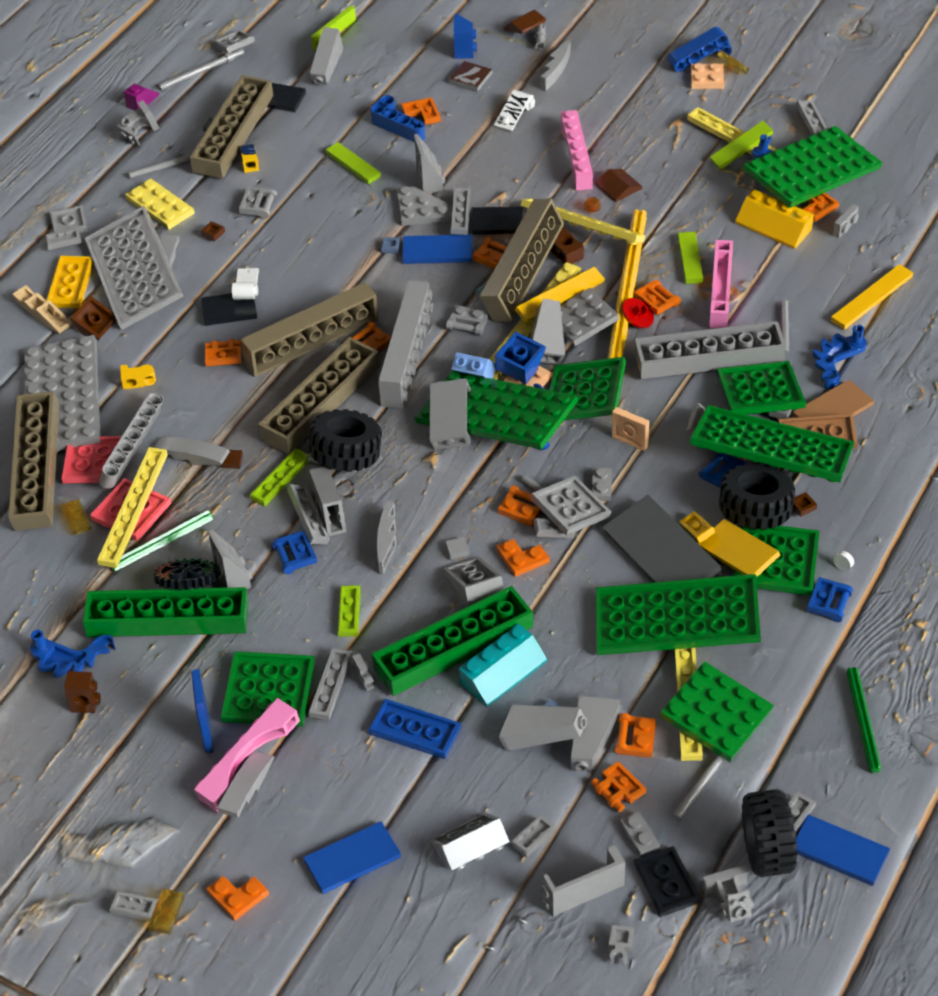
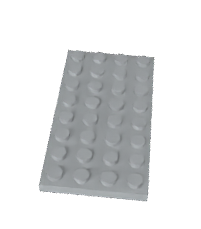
[85,206,184,330]
[25,335,101,451]

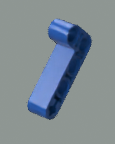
[667,26,732,72]
[370,95,425,142]

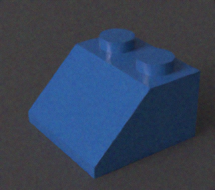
[454,14,477,59]
[495,332,546,384]

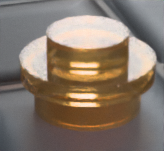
[584,197,601,213]

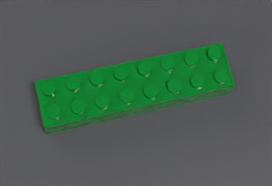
[372,586,533,696]
[83,587,249,637]

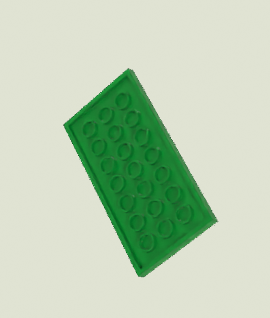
[743,126,883,208]
[414,371,578,450]
[690,405,855,483]
[596,574,761,655]

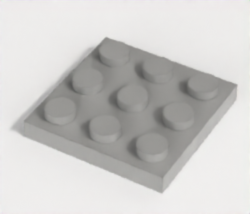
[560,288,619,346]
[530,476,611,535]

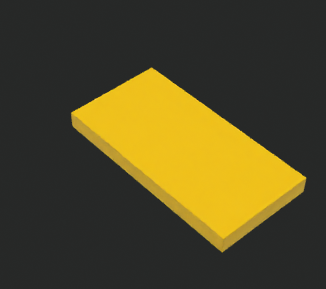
[46,256,94,308]
[698,519,780,577]

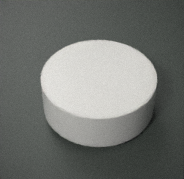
[833,551,854,571]

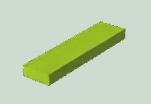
[311,6,356,51]
[710,121,774,170]
[326,142,381,184]
[678,232,703,284]
[249,448,310,507]

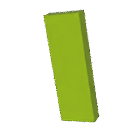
[338,585,361,637]

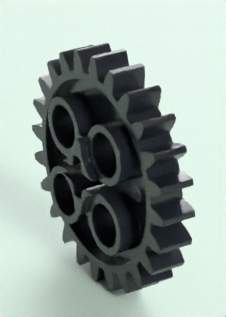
[154,558,219,591]

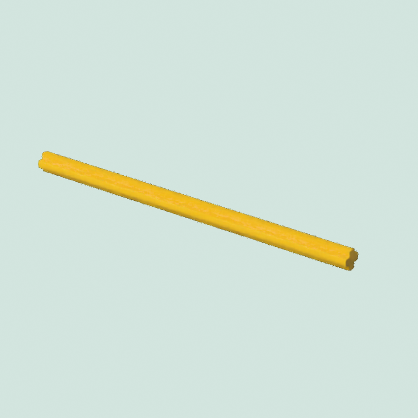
[607,209,647,416]

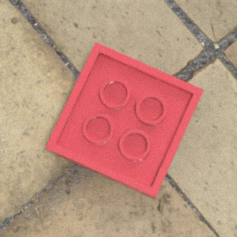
[61,436,122,484]
[90,478,171,541]

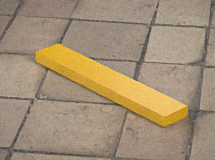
[831,264,913,330]
[515,267,605,323]

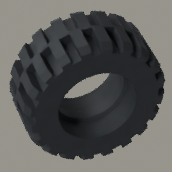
[308,409,382,472]
[719,463,795,530]
[741,789,797,877]

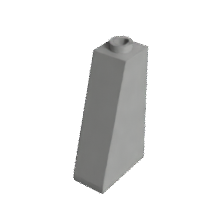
[310,27,343,85]
[530,299,565,365]
[309,466,347,536]
[571,696,621,772]
[499,705,587,751]

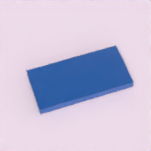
[403,234,472,264]
[191,669,214,753]
[368,699,461,759]
[796,814,890,886]
[304,821,401,894]

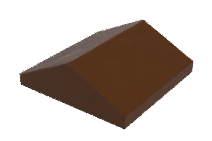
[503,9,546,34]
[595,169,642,202]
[70,296,116,341]

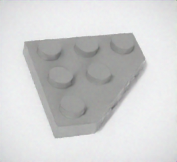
[397,186,452,226]

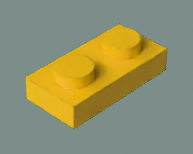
[679,511,715,543]

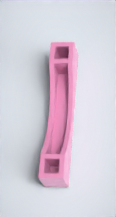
[561,110,593,191]
[709,240,733,328]
[194,698,300,812]

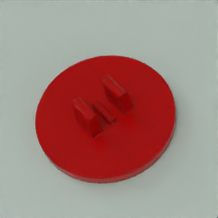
[622,298,654,329]

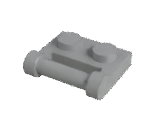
[239,187,277,219]
[446,305,489,335]

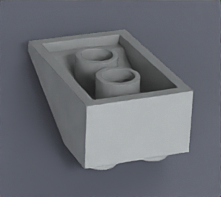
[414,134,445,194]
[208,530,252,589]
[443,557,504,607]

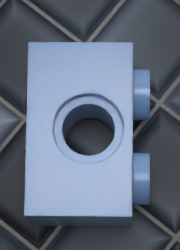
[451,352,496,379]

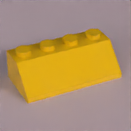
[735,189,814,249]

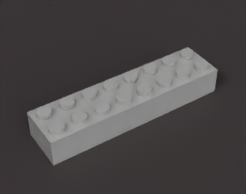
[379,280,433,409]
[634,321,786,379]

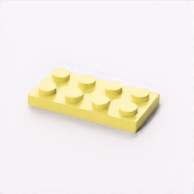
[125,179,194,230]

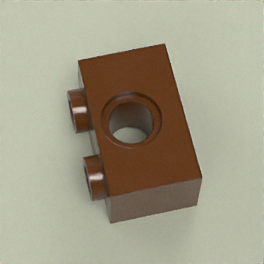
[550,228,584,264]
[64,671,101,713]

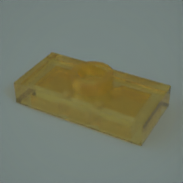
[717,50,749,74]
[61,499,92,536]
[148,889,185,935]

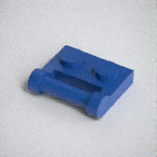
[699,453,746,488]
[272,530,317,574]
[807,577,853,622]

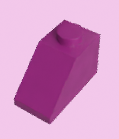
[124,83,159,111]

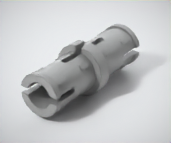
[534,24,547,51]

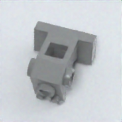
[117,100,160,145]
[702,865,754,922]

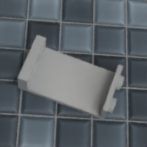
[430,378,471,450]
[541,845,625,916]

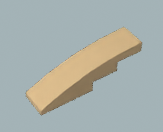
[12,285,73,334]

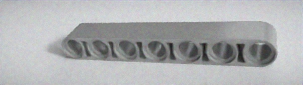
[99,393,163,489]

